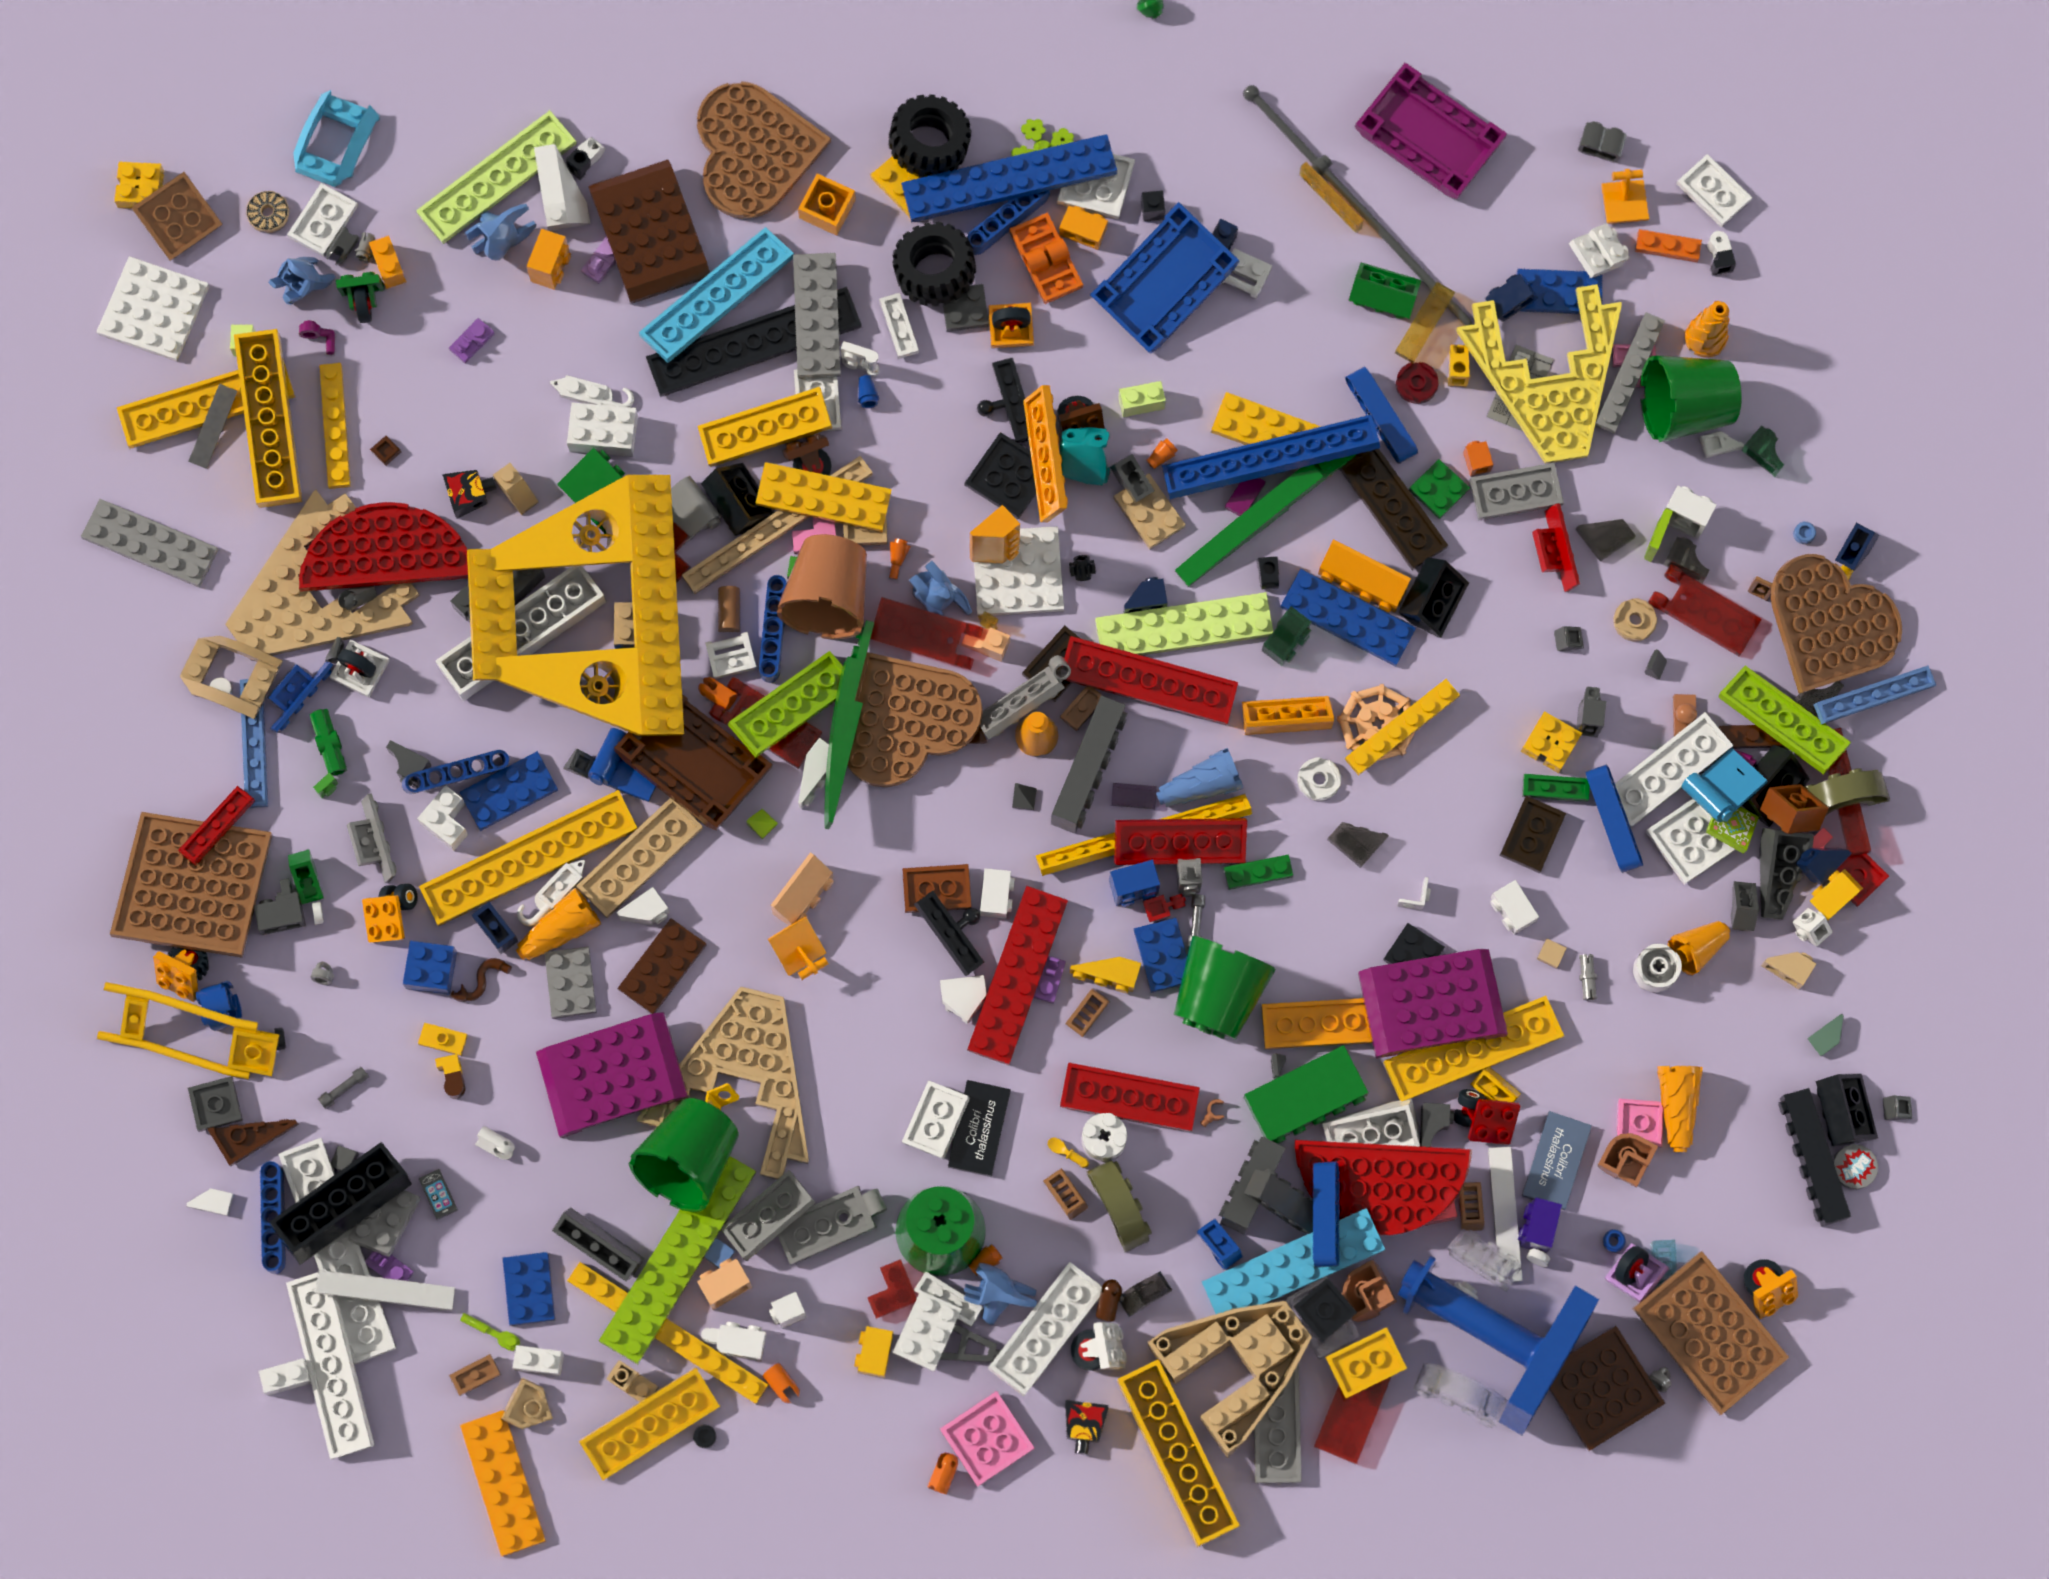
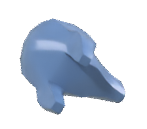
[465,204,537,261]
[268,257,336,305]
[909,561,972,632]
[964,1263,1037,1325]

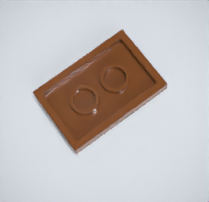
[902,864,971,913]

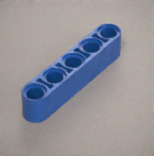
[967,190,1050,255]
[1345,367,1418,464]
[759,575,787,683]
[402,750,509,794]
[1586,764,1643,873]
[260,1161,286,1274]
[1313,1161,1339,1268]

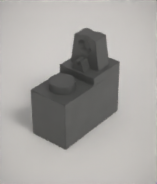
[1576,686,1606,737]
[254,878,306,935]

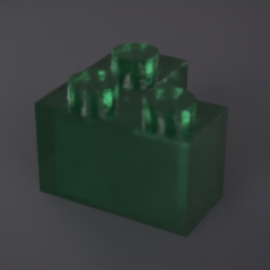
[1261,606,1312,666]

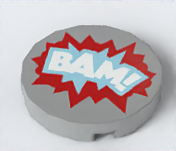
[1833,1144,1878,1190]

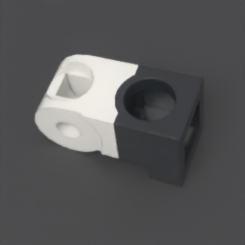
[566,137,605,180]
[1707,231,1736,276]

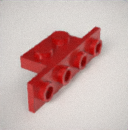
[1532,503,1580,592]

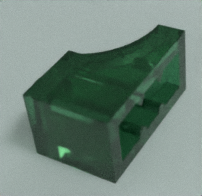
[1742,426,1785,477]

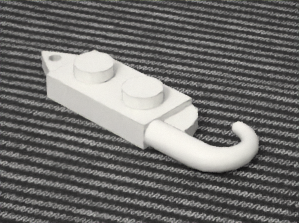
[550,375,634,407]
[517,860,585,927]

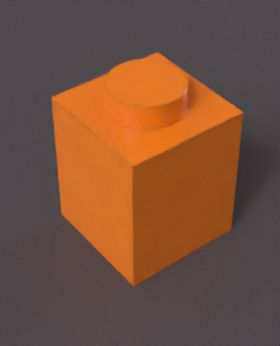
[1463,441,1493,477]

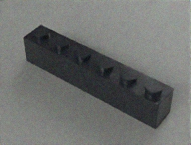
[1778,1088,1851,1227]

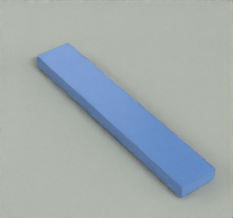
[1813,665,1936,725]
[240,679,268,808]

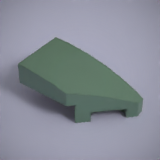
[1807,1014,1844,1056]

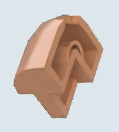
[1598,1133,1658,1187]
[1341,1259,1397,1322]

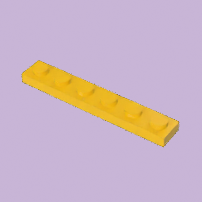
[319,363,351,489]
[1345,679,1460,776]

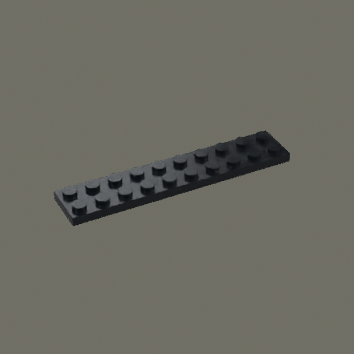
[646,287,862,397]

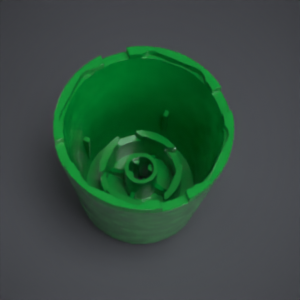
[1640,356,1742,442]
[1173,936,1276,1040]
[629,1098,739,1212]
[896,1186,986,1276]

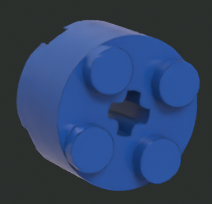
[196,981,242,1031]

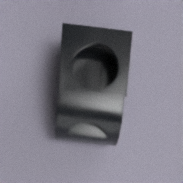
[1257,556,1279,590]

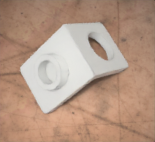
[1397,877,1431,910]

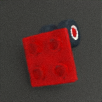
[1454,1089,1521,1145]

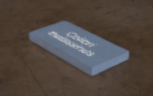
[1522,1111,1592,1210]

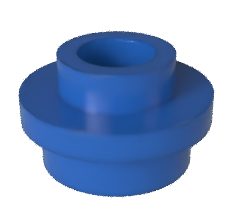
[1603,1230,1626,1252]

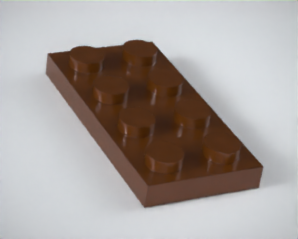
[617,918,707,1014]

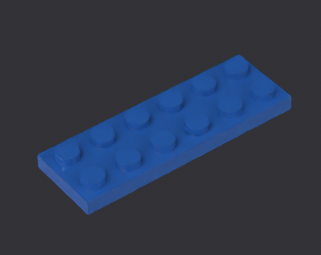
[1280,569,1416,667]

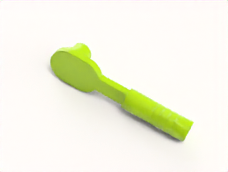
[460,1313,520,1351]

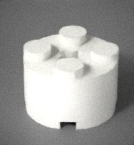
[1633,944,1682,992]
[1082,1113,1127,1162]

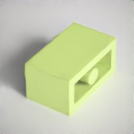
[1118,381,1166,417]

